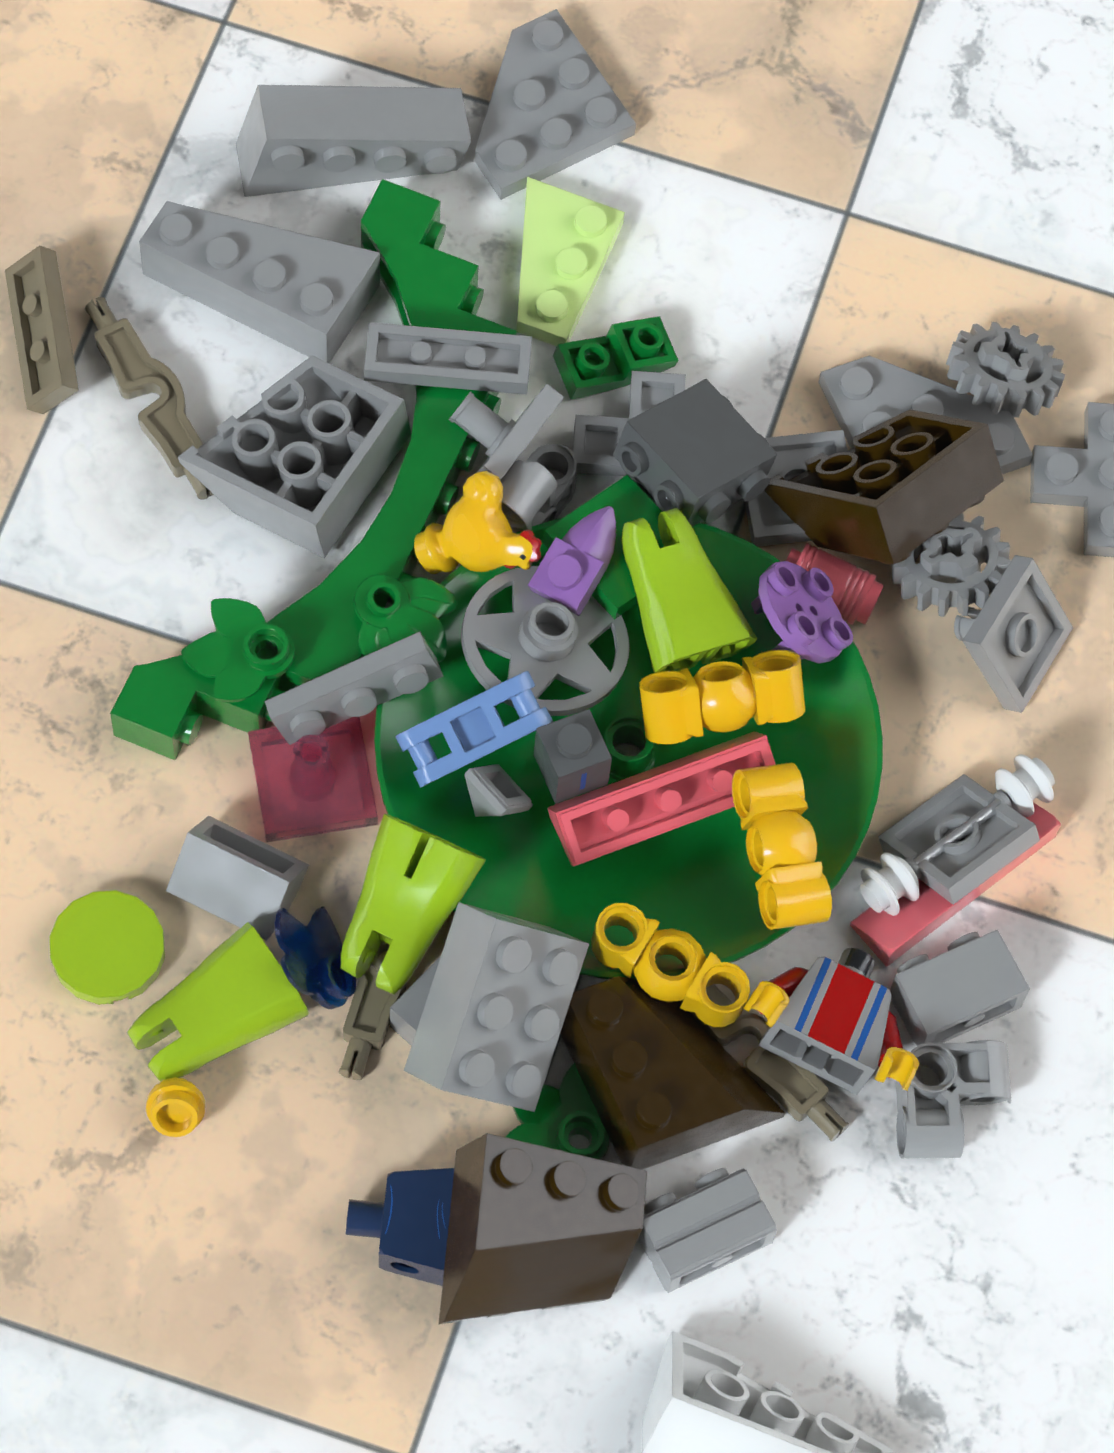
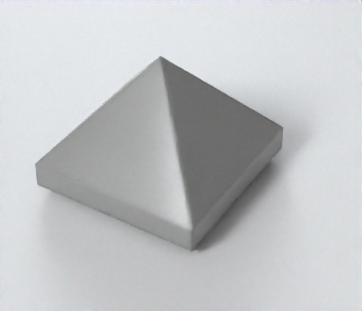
[464,764,533,817]

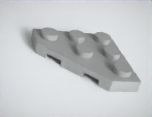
[474,9,636,200]
[819,355,1033,474]

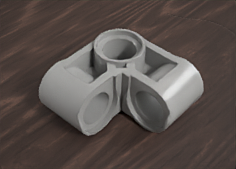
[500,444,577,533]
[895,1040,1011,1158]

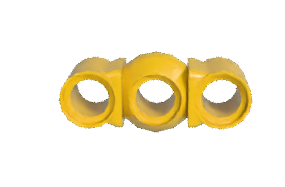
[639,650,805,744]
[732,763,832,930]
[591,903,750,1027]

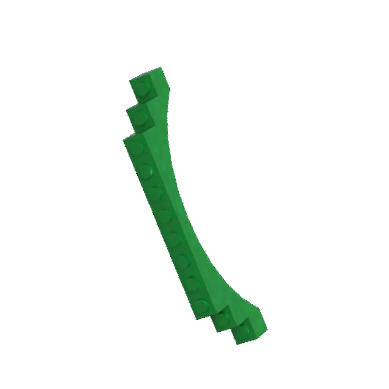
[110,179,517,760]

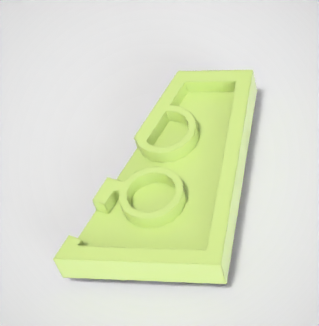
[516,177,625,346]

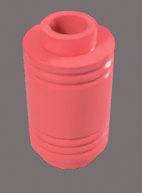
[786,543,884,625]

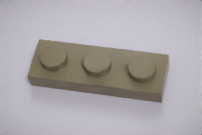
[5,245,79,414]

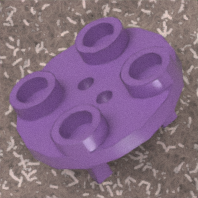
[751,561,853,664]

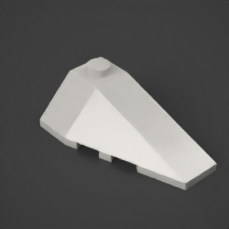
[642,1331,892,1453]

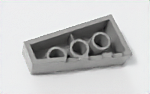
[236,85,471,197]
[139,201,380,363]

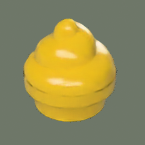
[146,1077,205,1137]

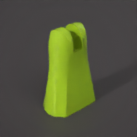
[622,508,757,673]
[341,814,486,995]
[127,922,309,1081]

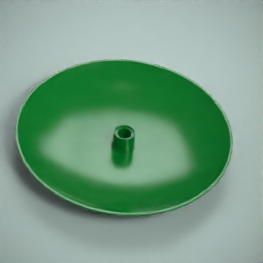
[374,517,883,981]

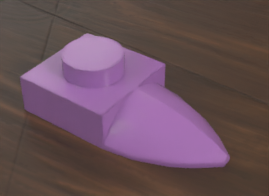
[528,506,616,616]

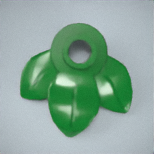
[353,574,458,663]
[181,598,295,702]
[505,1063,609,1160]

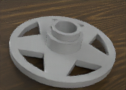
[461,566,629,716]

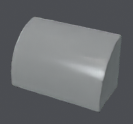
[166,816,309,941]

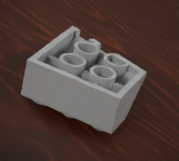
[178,355,411,558]

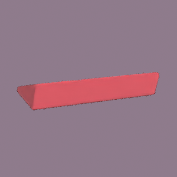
[547,732,776,867]
[850,802,1061,967]

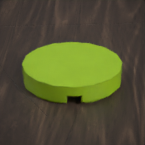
[49,890,165,1005]

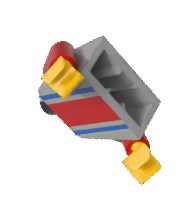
[743,948,920,1095]

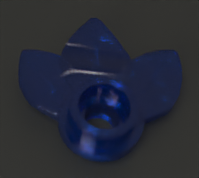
[275,906,356,1010]

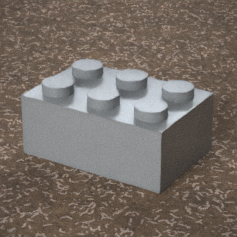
[404,902,589,1112]

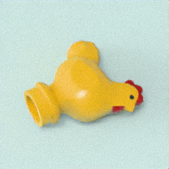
[414,471,542,574]

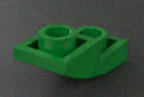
[552,316,679,400]

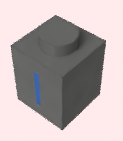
[534,709,612,804]

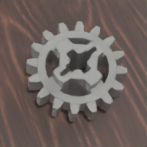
[946,322,1065,418]
[891,513,1011,617]

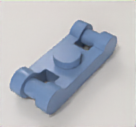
[395,671,553,788]

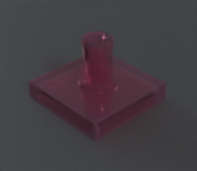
[248,717,378,842]

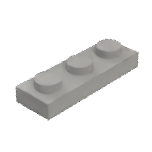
[364,322,532,395]
[265,632,443,745]

